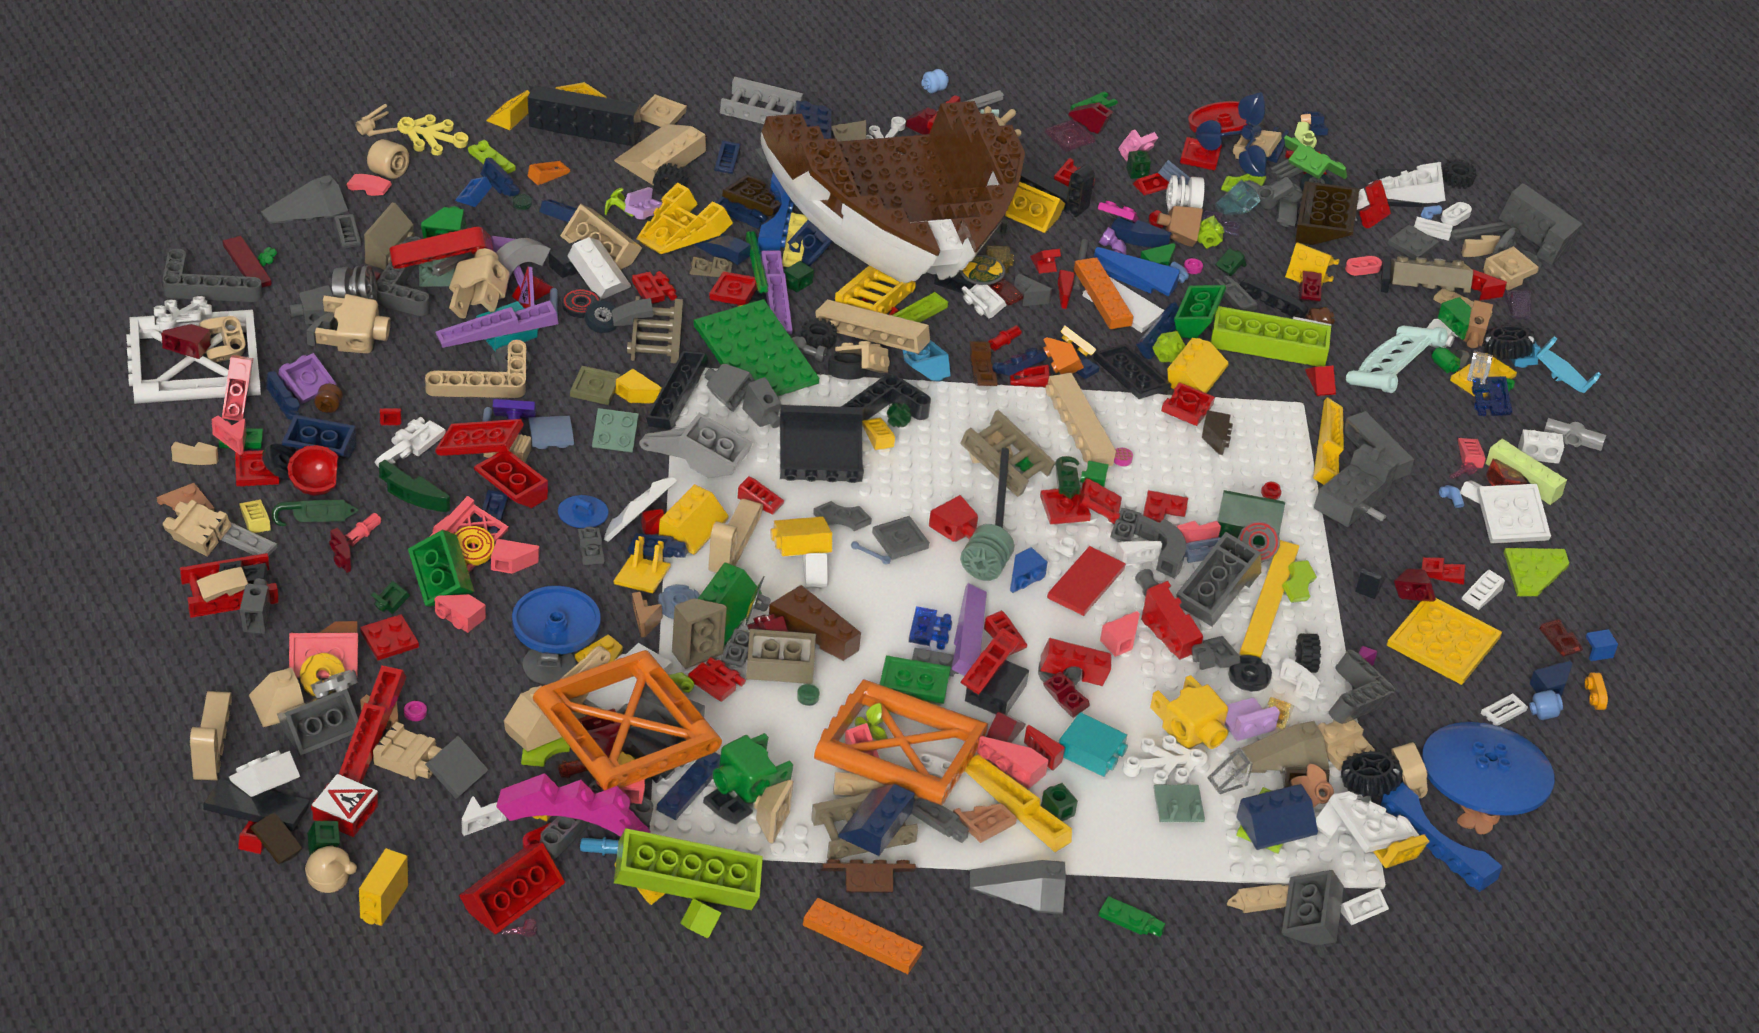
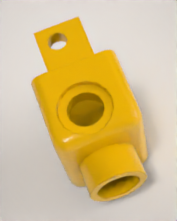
[1150,675,1228,749]

